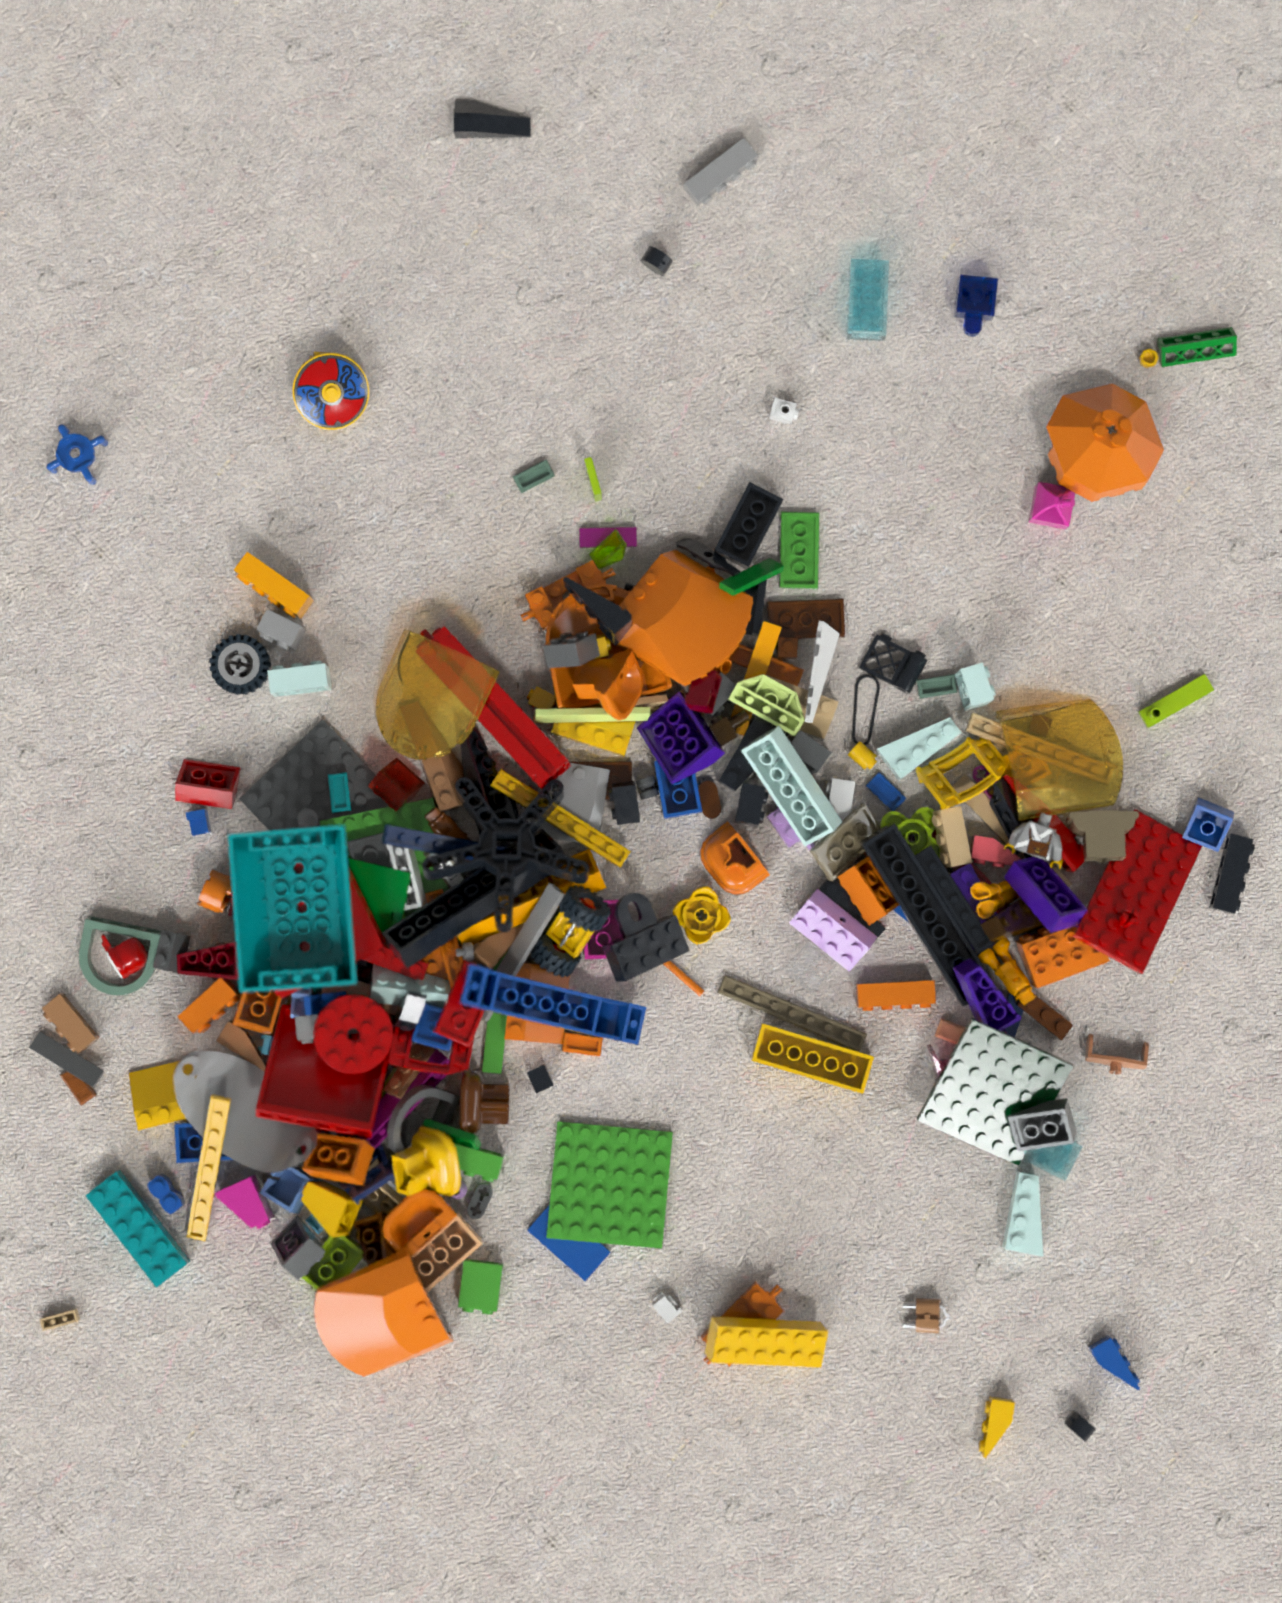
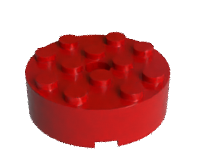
[313,995,393,1074]

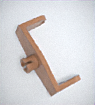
[1085,1034,1149,1075]

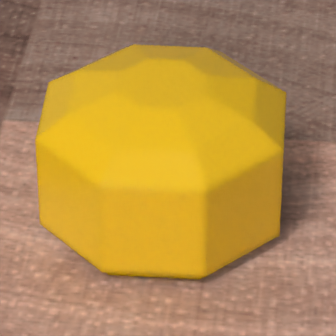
[1139,348,1159,368]

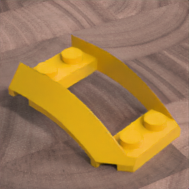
[916,737,1009,810]

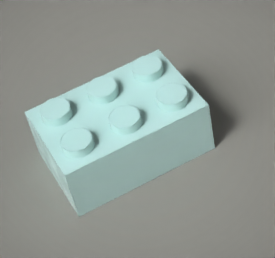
[267,661,332,697]
[954,663,996,711]

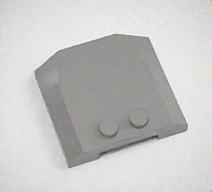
[527,763,610,843]

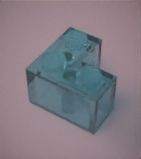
[1027,1142,1083,1181]

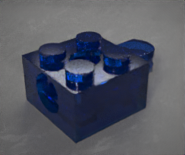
[954,274,998,337]

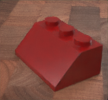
[175,759,241,809]

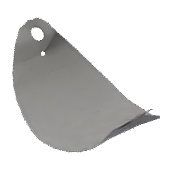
[174,1051,317,1173]

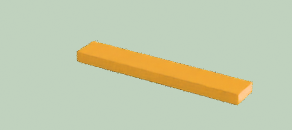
[731,621,782,736]

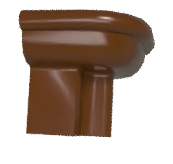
[460,1068,510,1134]

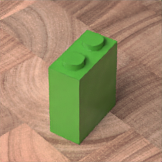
[458,1259,503,1315]

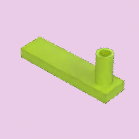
[1138,674,1214,729]

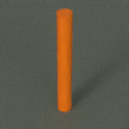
[663,961,704,996]

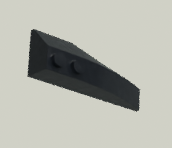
[460,727,519,835]

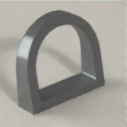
[387,1084,460,1154]

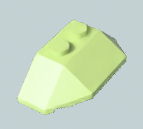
[728,674,805,737]

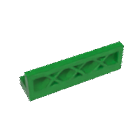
[1157,327,1237,367]

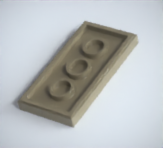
[810,803,881,881]

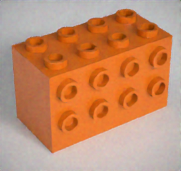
[1015,925,1110,989]

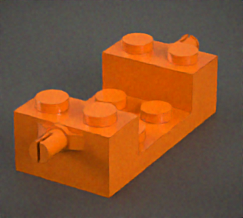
[520,560,616,631]
[701,1281,784,1367]

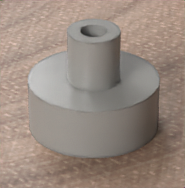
[456,942,474,962]

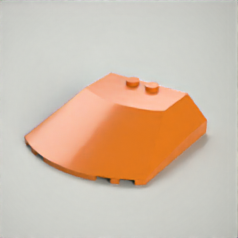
[609,549,753,686]
[314,1249,454,1377]

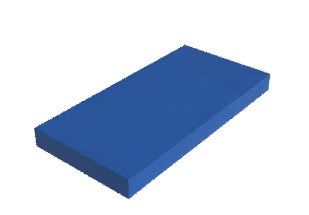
[527,1204,611,1281]

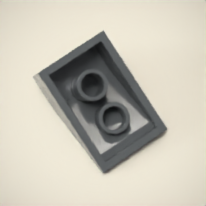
[1008,1098,1077,1151]
[271,1215,326,1280]

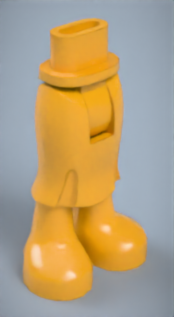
[971,880,1020,919]
[978,938,1036,1006]

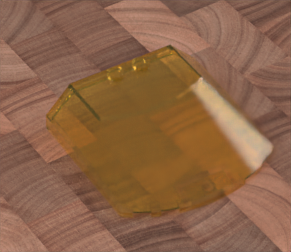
[996,699,1123,820]

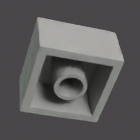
[256,609,306,651]

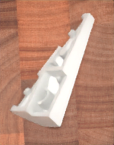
[805,621,839,723]

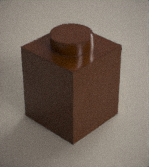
[777,638,798,660]

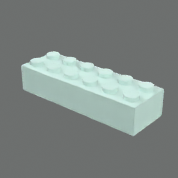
[741,726,842,846]

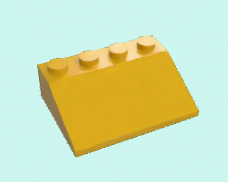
[551,705,636,757]
[129,1060,197,1130]

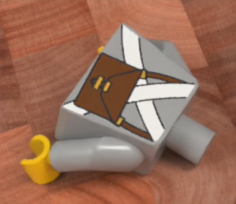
[1004,813,1063,869]

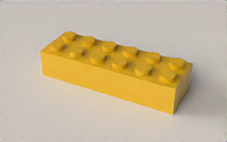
[751,1023,874,1094]
[705,1316,828,1367]

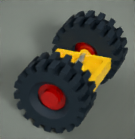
[530,885,611,977]

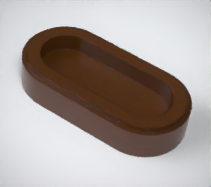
[698,781,721,819]

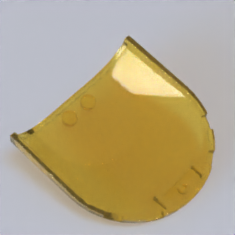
[376,629,499,760]

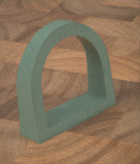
[79,916,161,995]

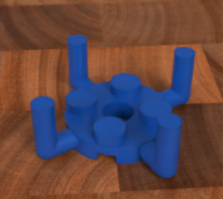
[46,424,108,485]

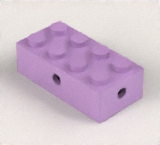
[789,889,877,971]

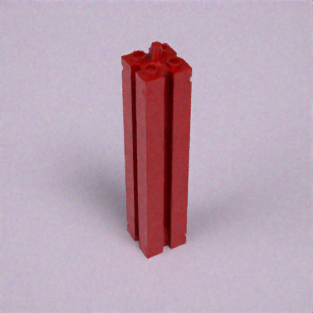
[416,626,572,790]

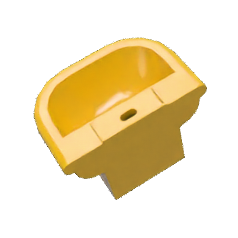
[392,1126,461,1196]

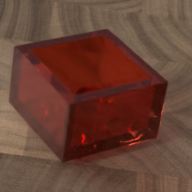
[368,758,425,812]

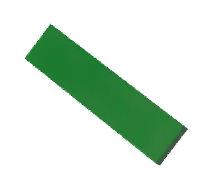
[719,558,784,596]

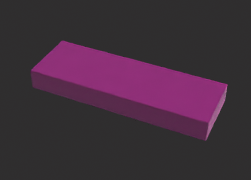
[579,527,637,548]

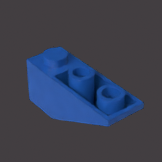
[1088,1335,1140,1390]

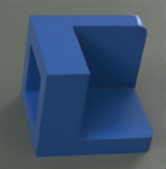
[186,809,211,836]

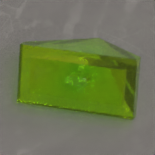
[589,529,627,569]

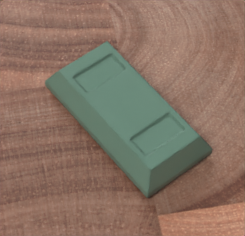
[513,459,555,494]
[917,674,957,699]

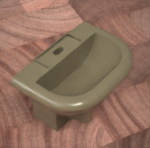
[1066,810,1139,863]

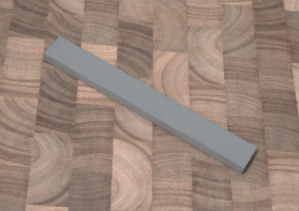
[482,883,565,1021]

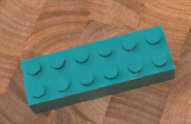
[85,1170,191,1288]

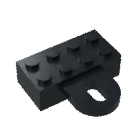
[602,893,690,982]

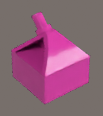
[1029,482,1075,530]

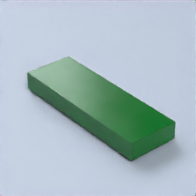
[423,1119,481,1150]

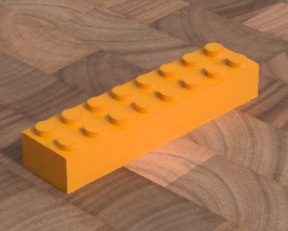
[457,849,606,945]

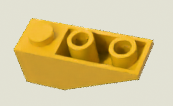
[979,1396,1015,1458]

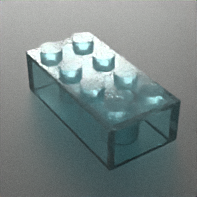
[846,259,889,341]

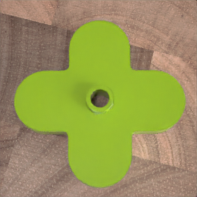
[880,807,940,859]

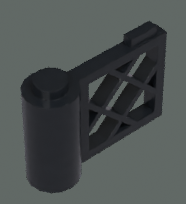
[859,633,928,694]

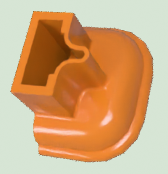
[572,649,643,721]
[700,821,770,895]
[382,1189,457,1258]

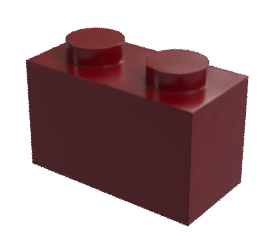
[685,670,722,714]

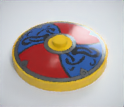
[292,352,369,430]

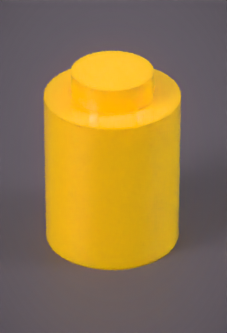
[848,741,877,770]

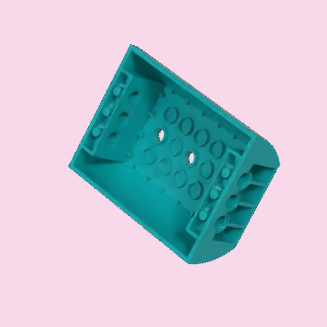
[228,825,358,992]

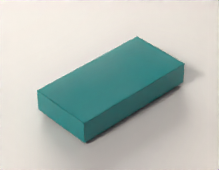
[328,772,352,813]

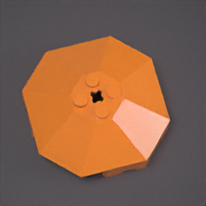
[1046,383,1164,502]

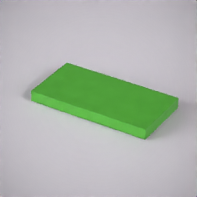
[780,512,819,589]

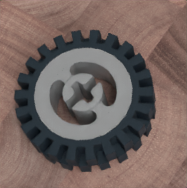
[209,634,271,695]

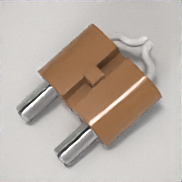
[903,1298,950,1334]

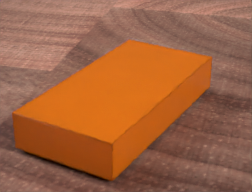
[562,1032,603,1056]

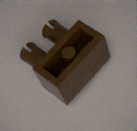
[708,710,750,747]

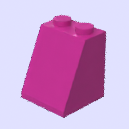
[214,1174,274,1229]

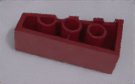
[177,941,239,980]

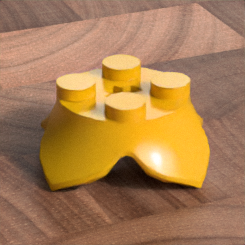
[673,886,731,945]

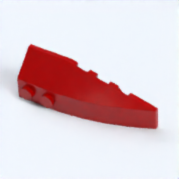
[1001,774,1085,872]

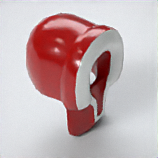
[101,934,148,979]

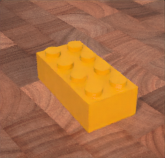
[234,552,314,619]

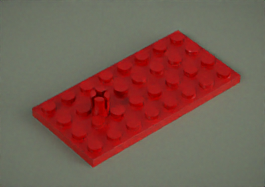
[1073,809,1202,974]

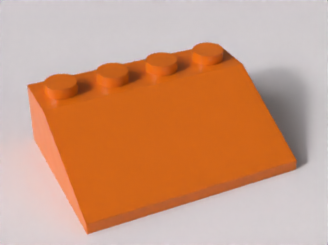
[505,963,570,1044]

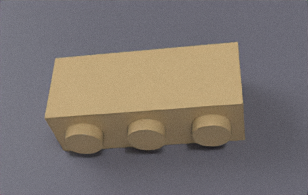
[932,806,972,868]

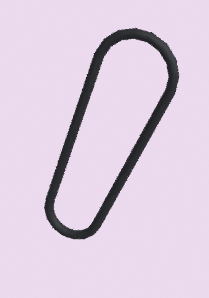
[852,675,880,745]

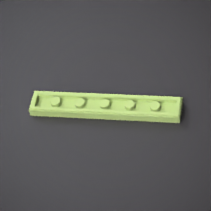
[533,707,650,723]

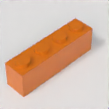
[856,980,936,1011]

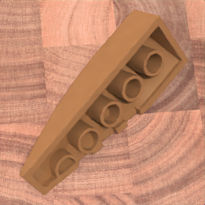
[401,701,468,813]

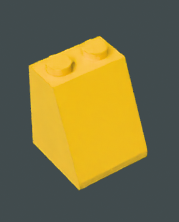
[301,1181,363,1237]

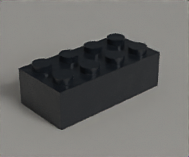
[714,482,784,569]

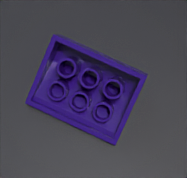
[637,691,725,784]

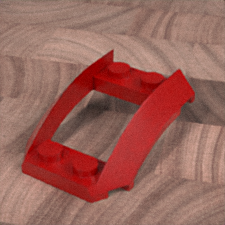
[386,1019,475,1074]

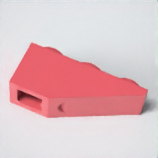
[970,835,1021,868]

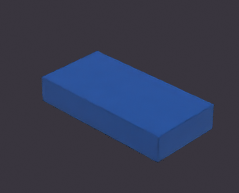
[865,772,906,811]

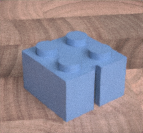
[260,1166,318,1214]

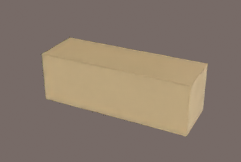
[40,1308,80,1331]

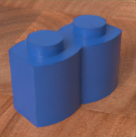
[147,1174,186,1214]

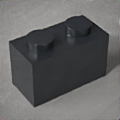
[609,781,640,825]

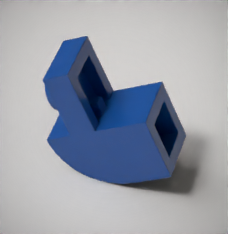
[303,991,346,1016]

